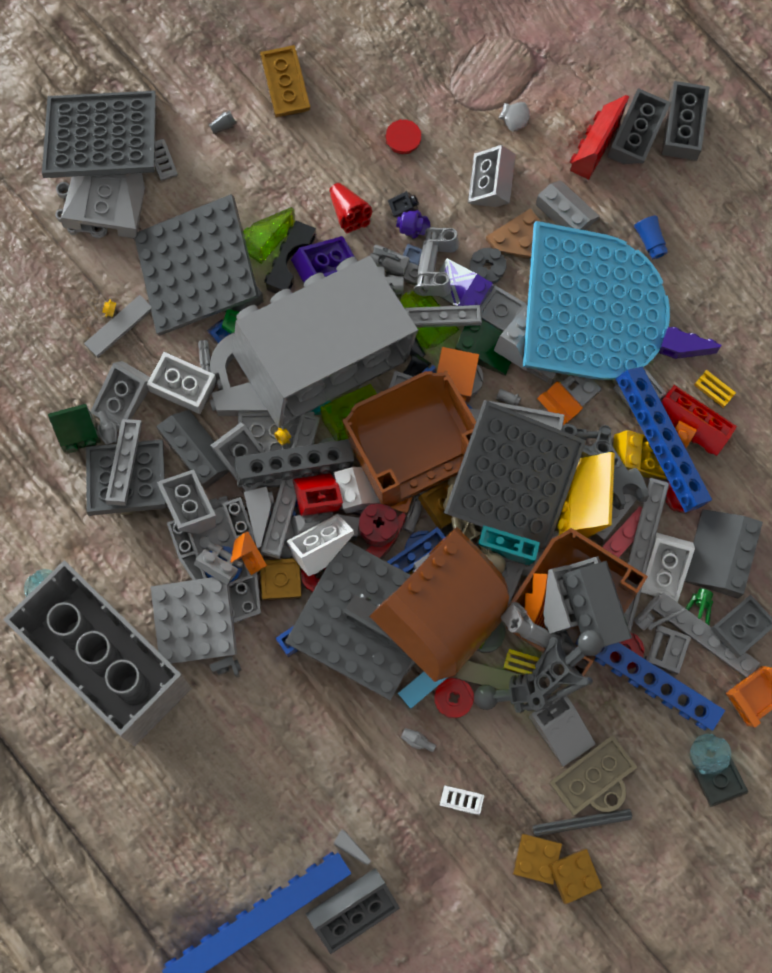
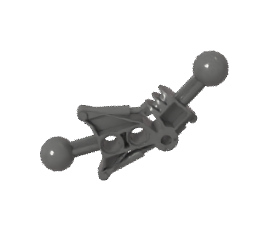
[474,630,604,713]

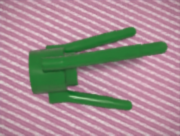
[685,588,714,625]

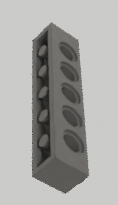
[234,439,354,486]

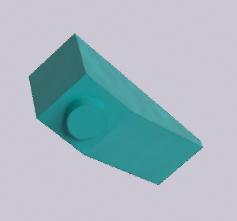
[478,526,540,566]

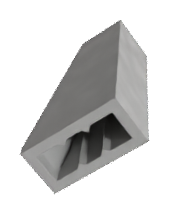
[210,382,268,416]

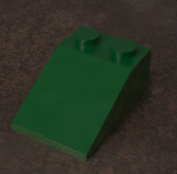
[455,320,511,376]
[48,404,101,453]

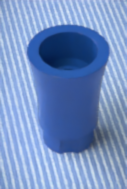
[634,215,668,260]

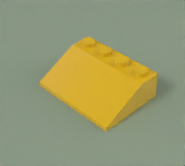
[558,452,615,538]

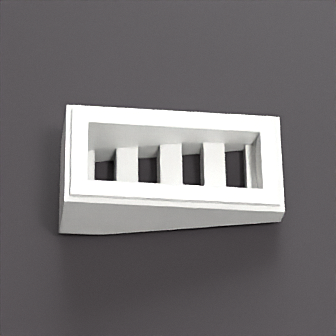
[439,785,484,816]

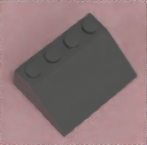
[684,509,763,599]

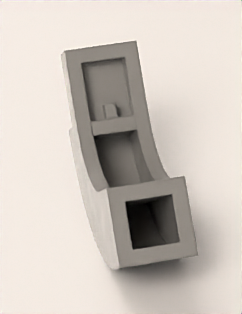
[210,333,235,391]

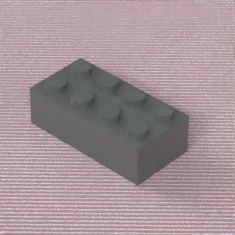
[661,81,710,161]

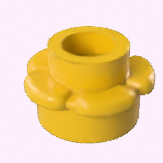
[102,299,116,317]
[274,428,291,446]

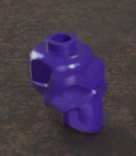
[396,210,430,239]

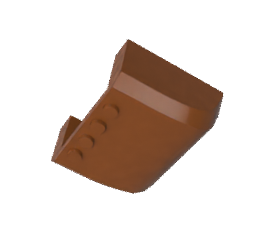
[342,371,476,507]
[369,527,509,682]
[506,528,648,676]

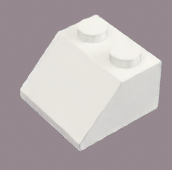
[334,467,381,514]

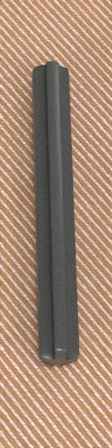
[533,809,632,836]

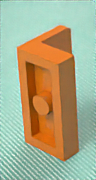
[537,381,583,425]

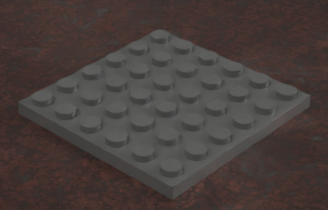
[42,90,156,178]
[134,194,259,336]
[444,400,586,550]
[285,541,412,701]

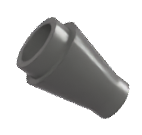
[209,110,237,134]

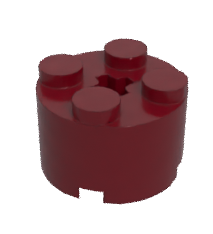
[359,503,399,547]

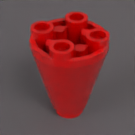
[329,183,373,233]

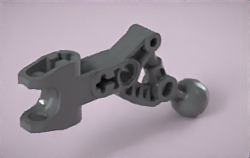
[537,409,649,510]

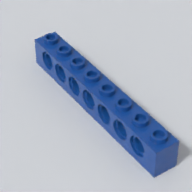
[616,366,712,513]
[575,634,725,731]

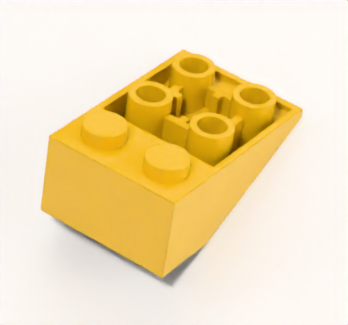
[613,430,668,480]

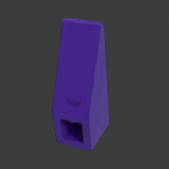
[658,327,721,359]

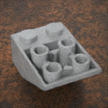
[529,696,596,767]

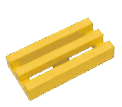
[694,370,736,408]
[503,649,539,675]

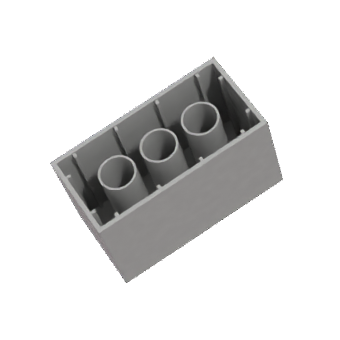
[232,256,418,427]
[3,560,192,747]

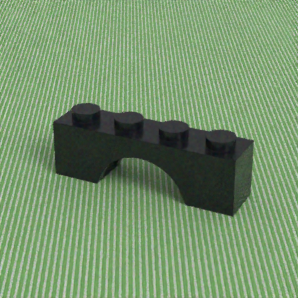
[264,221,316,294]

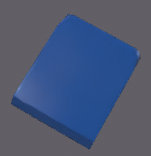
[207,320,230,343]

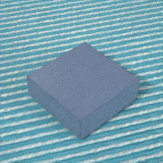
[403,244,422,266]

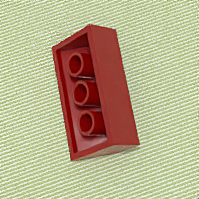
[661,385,737,456]

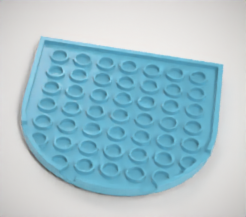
[523,221,670,380]

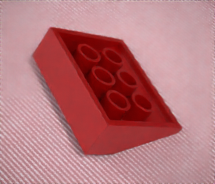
[569,95,630,180]

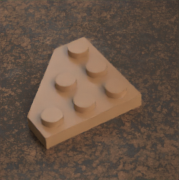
[486,208,541,259]

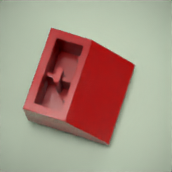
[293,474,343,516]

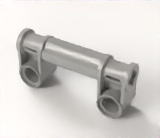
[414,227,459,297]
[501,602,576,656]

